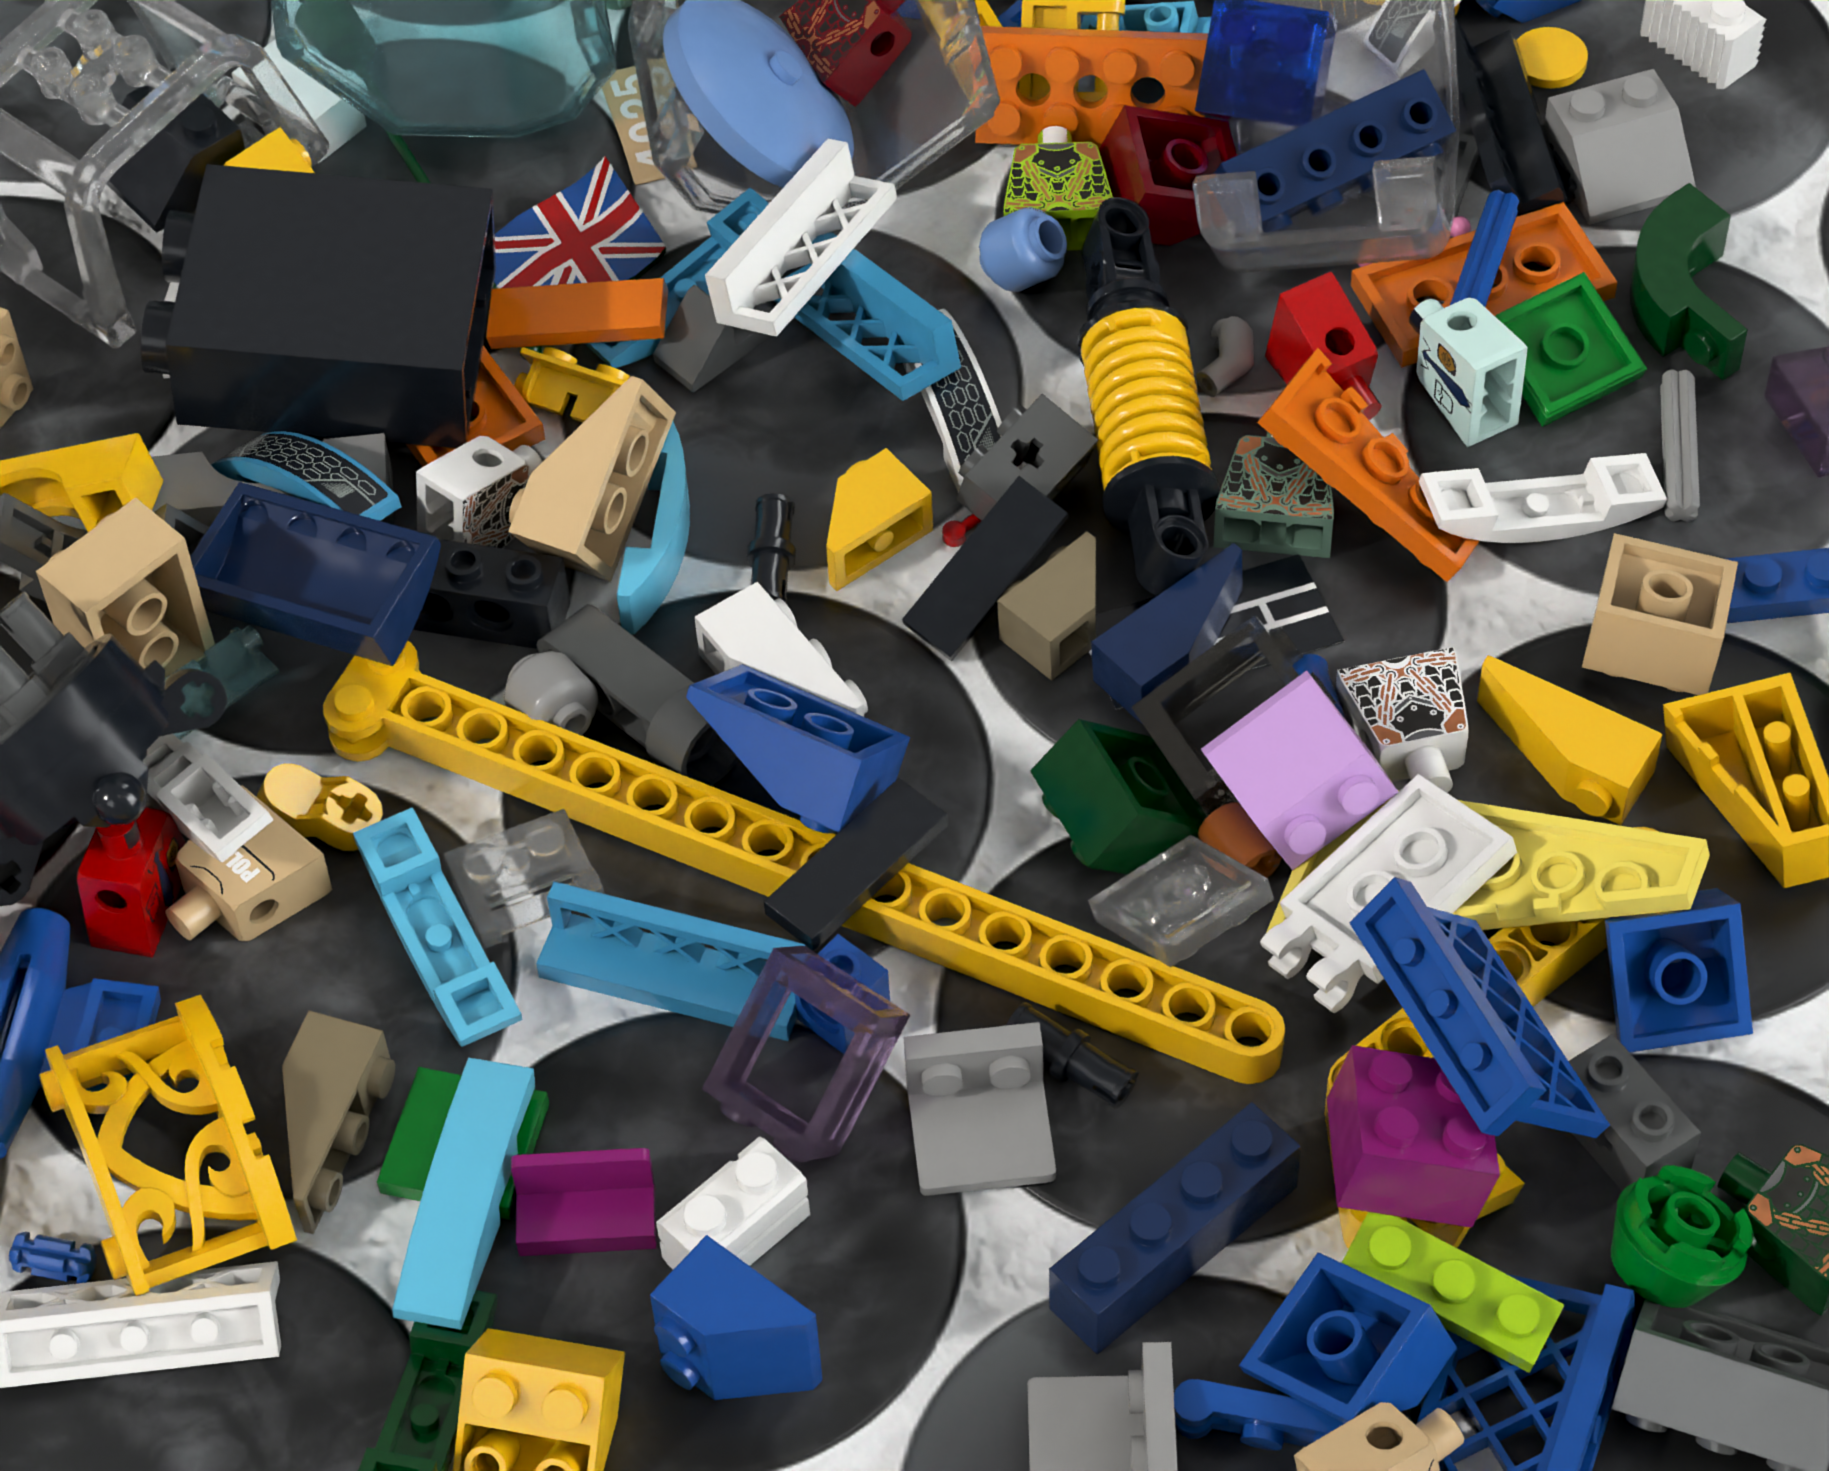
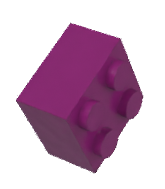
[1327,1045,1500,1228]

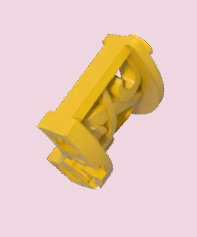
[39,994,297,1296]

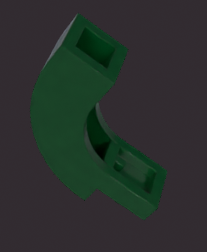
[1630,183,1748,381]

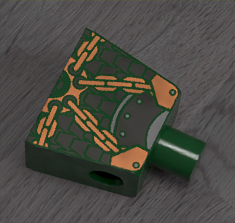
[1717,1144,1829,1316]

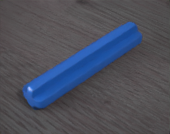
[1450,189,1519,307]

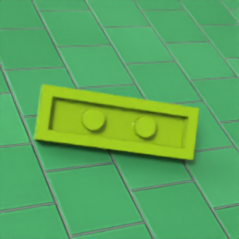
[1341,1212,1564,1373]

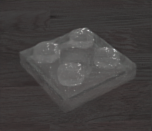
[1088,835,1274,967]

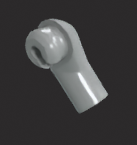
[1196,316,1254,397]

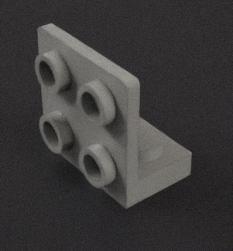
[903,1022,1056,1196]
[1027,1342,1178,1471]

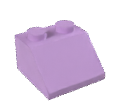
[1201,670,1399,870]

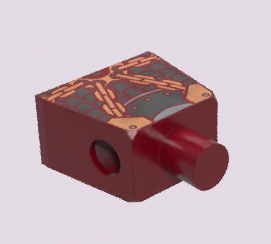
[779,0,912,107]

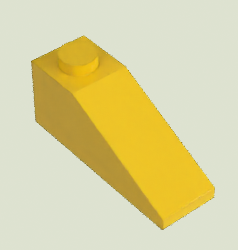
[1477,655,1663,826]

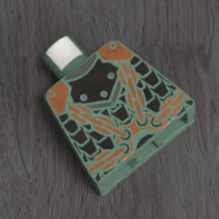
[1213,431,1334,558]

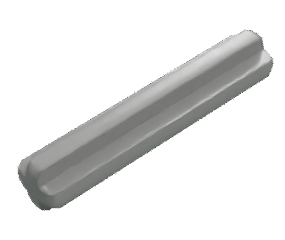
[1660,369,1700,522]

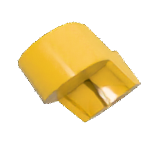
[256,763,383,851]

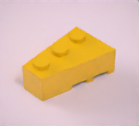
[1663,673,1829,888]

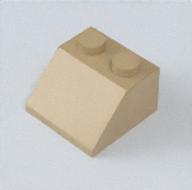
[1582,533,1738,695]

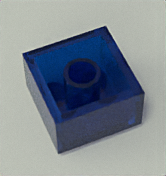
[1195,0,1338,131]

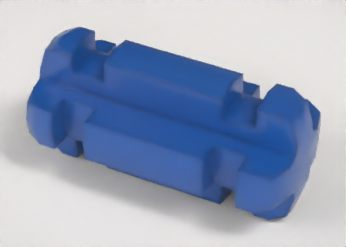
[9,1231,97,1284]

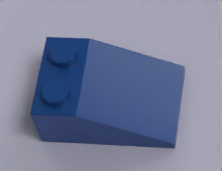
[686,664,910,833]

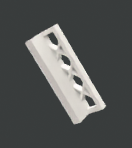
[705,139,897,337]
[0,1261,281,1388]

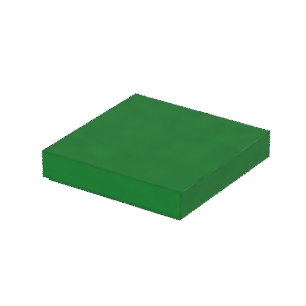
[1495,272,1647,427]
[377,1067,549,1220]

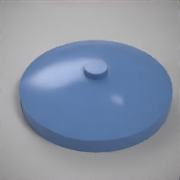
[663,0,854,188]

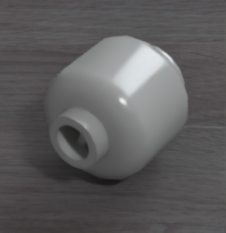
[503,651,599,735]

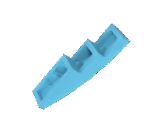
[392,1057,535,1330]

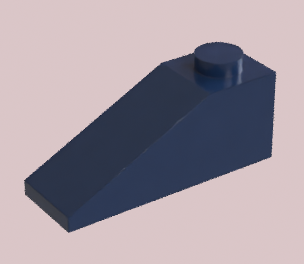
[1091,543,1243,725]

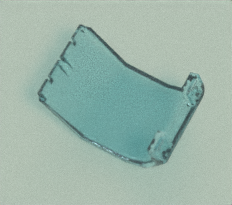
[271,0,617,138]

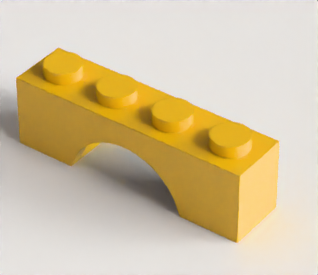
[0,433,164,532]

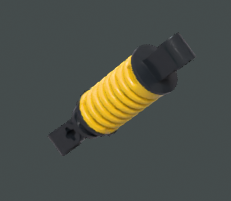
[1077,197,1220,596]

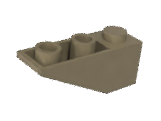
[282,1010,396,1234]

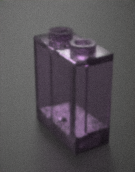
[702,946,910,1162]

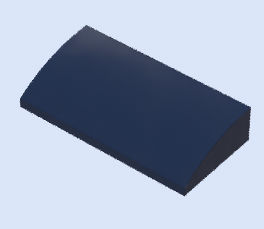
[190,482,441,666]

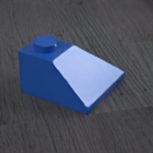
[1605,888,1753,1052]

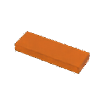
[486,278,668,349]

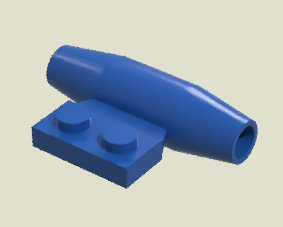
[0,908,161,1159]

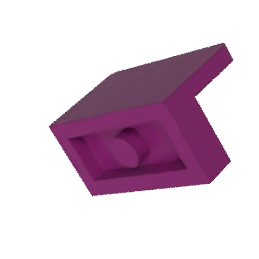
[511,1148,657,1256]

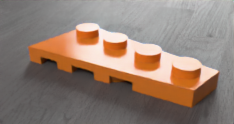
[1257,348,1479,582]

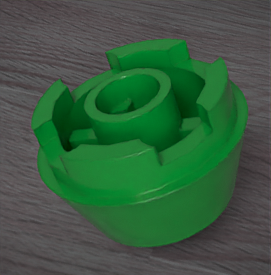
[1611,1165,1753,1308]

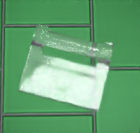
[443,809,605,949]

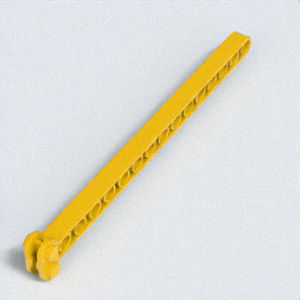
[323,640,1285,1084]

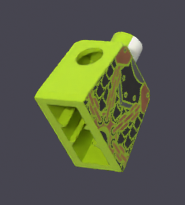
[1004,126,1113,250]

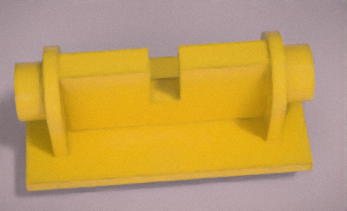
[514,347,630,422]

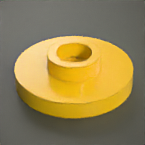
[1516,27,1588,89]

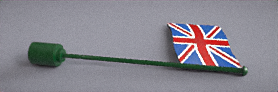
[292,0,666,361]

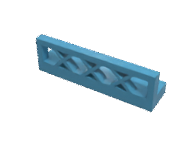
[773,232,961,401]
[536,881,807,1041]

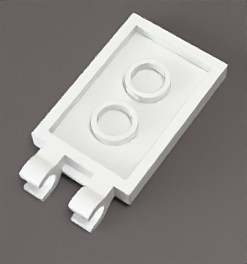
[1260,774,1517,1013]

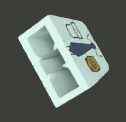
[1409,298,1528,447]

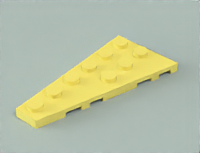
[1266,790,1710,933]

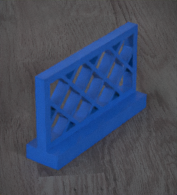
[1349,877,1610,1138]
[1417,1273,1637,1471]

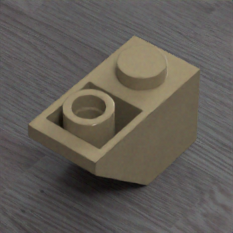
[997,532,1097,681]

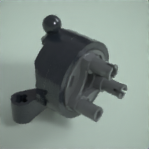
[0,591,227,906]

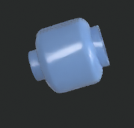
[979,207,1067,292]

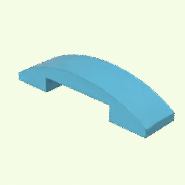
[617,422,690,634]
[353,807,522,1047]

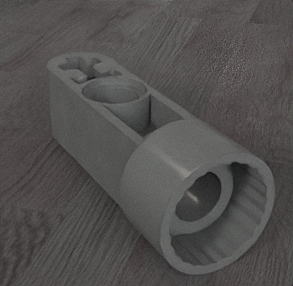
[537,604,739,786]

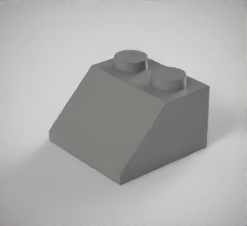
[1544,69,1696,225]

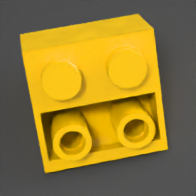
[453,1328,625,1471]

